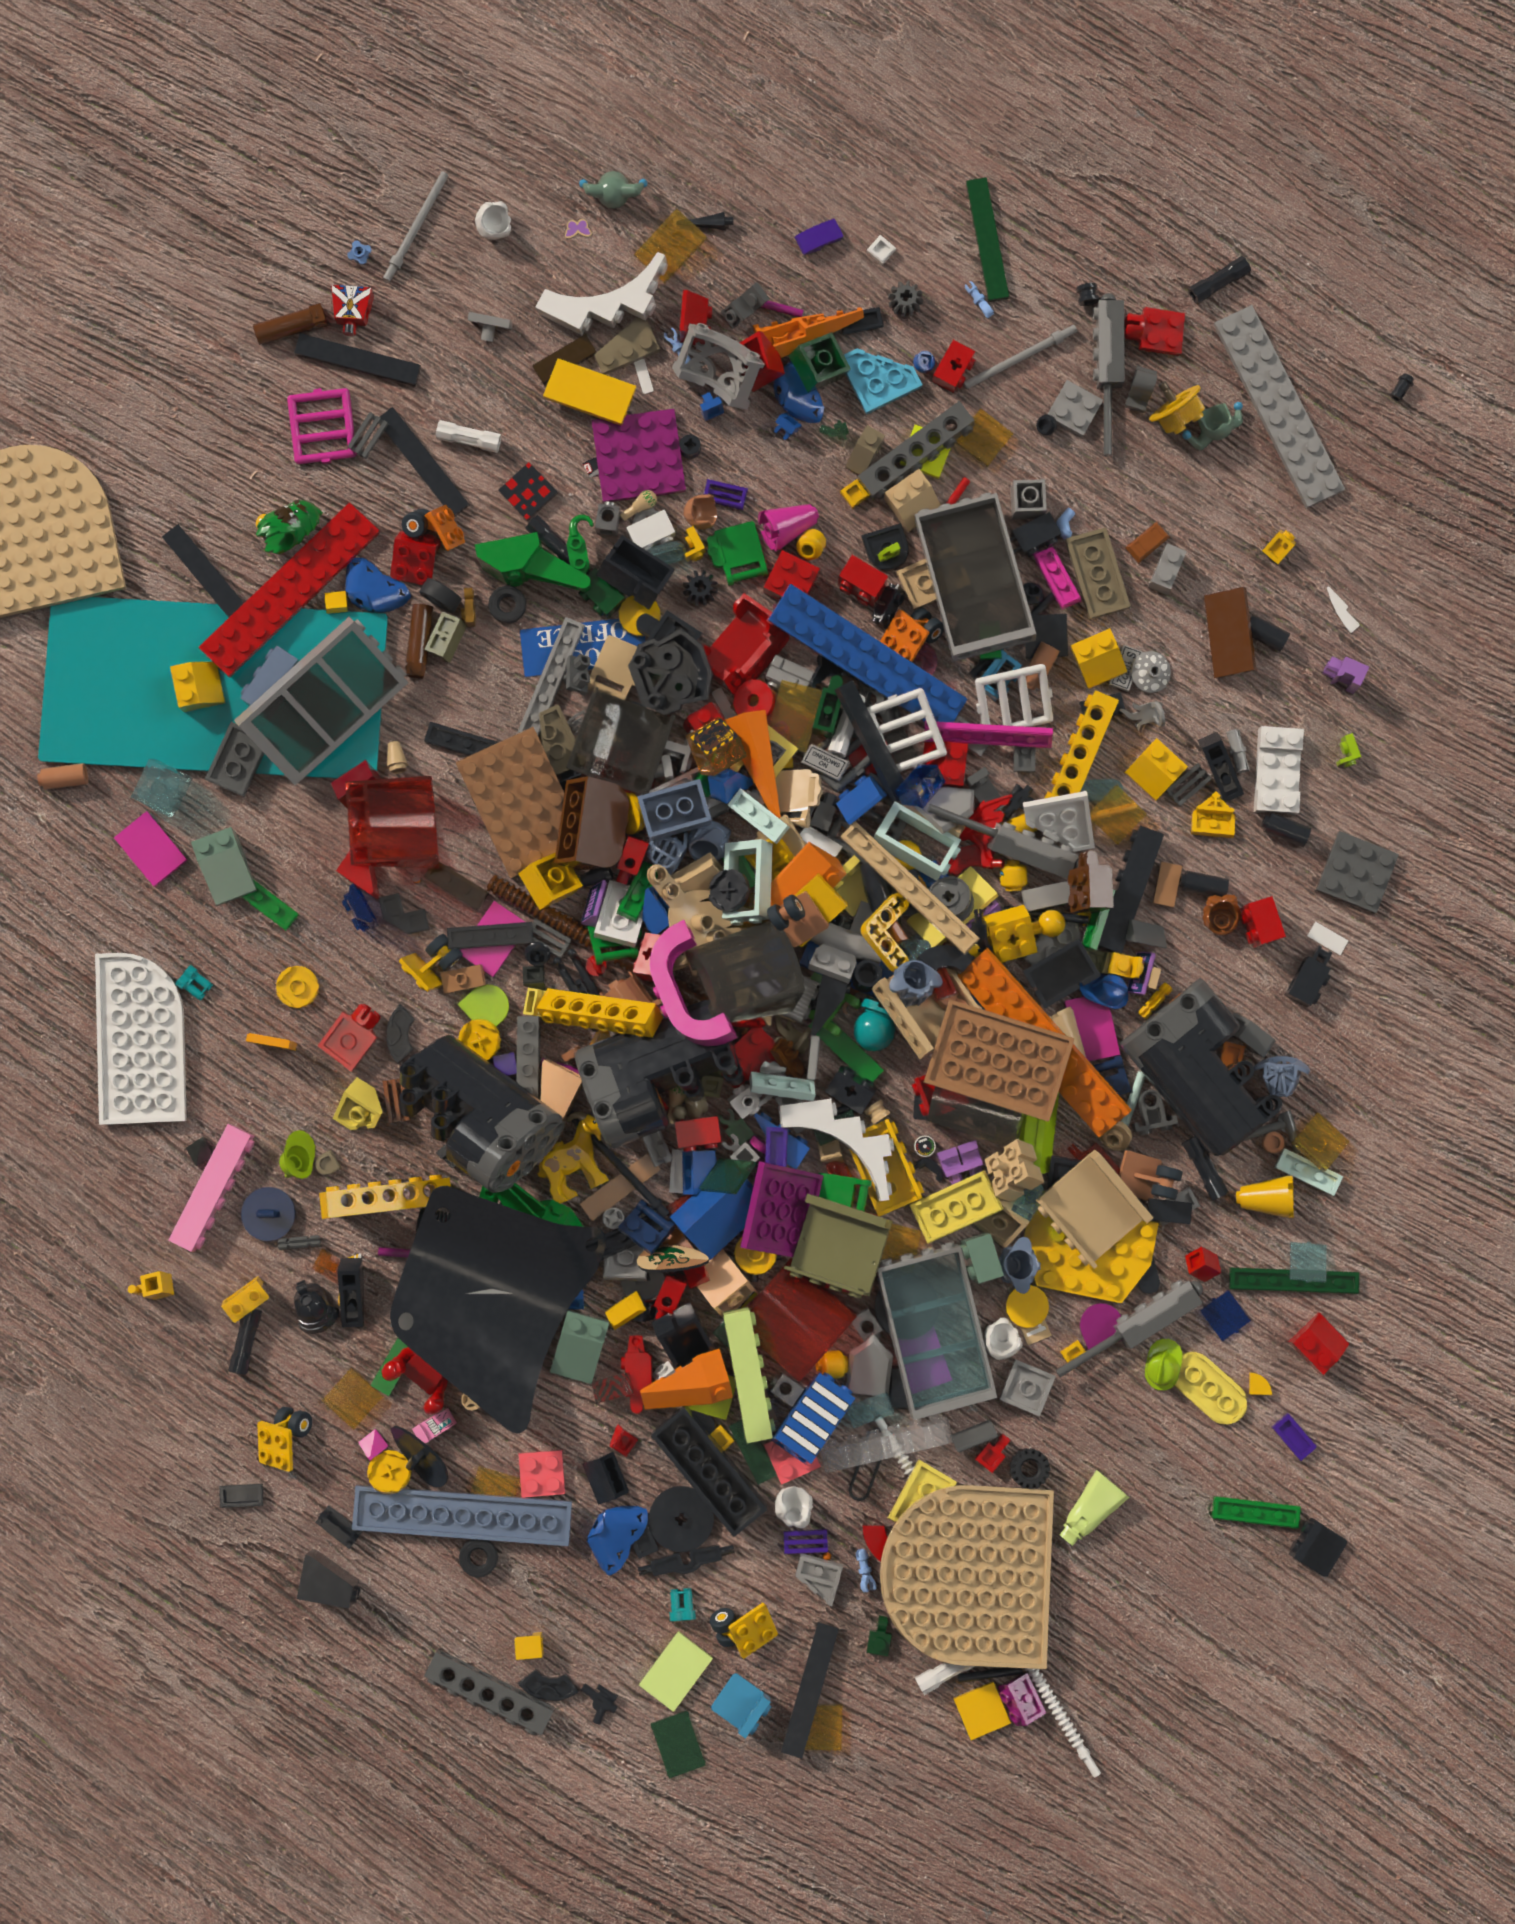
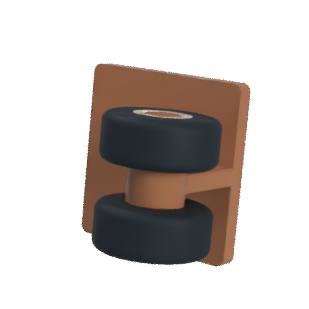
[767,891,829,948]
[1119,1150,1183,1201]

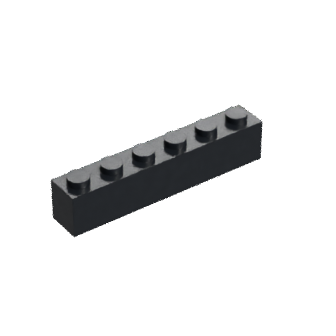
[1098,825,1164,954]

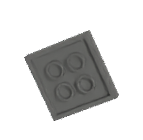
[1315,831,1399,914]

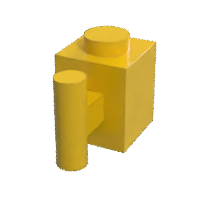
[128,1271,174,1300]

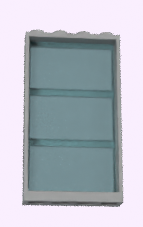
[876,1242,997,1420]

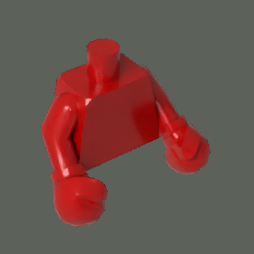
[381,1347,448,1415]

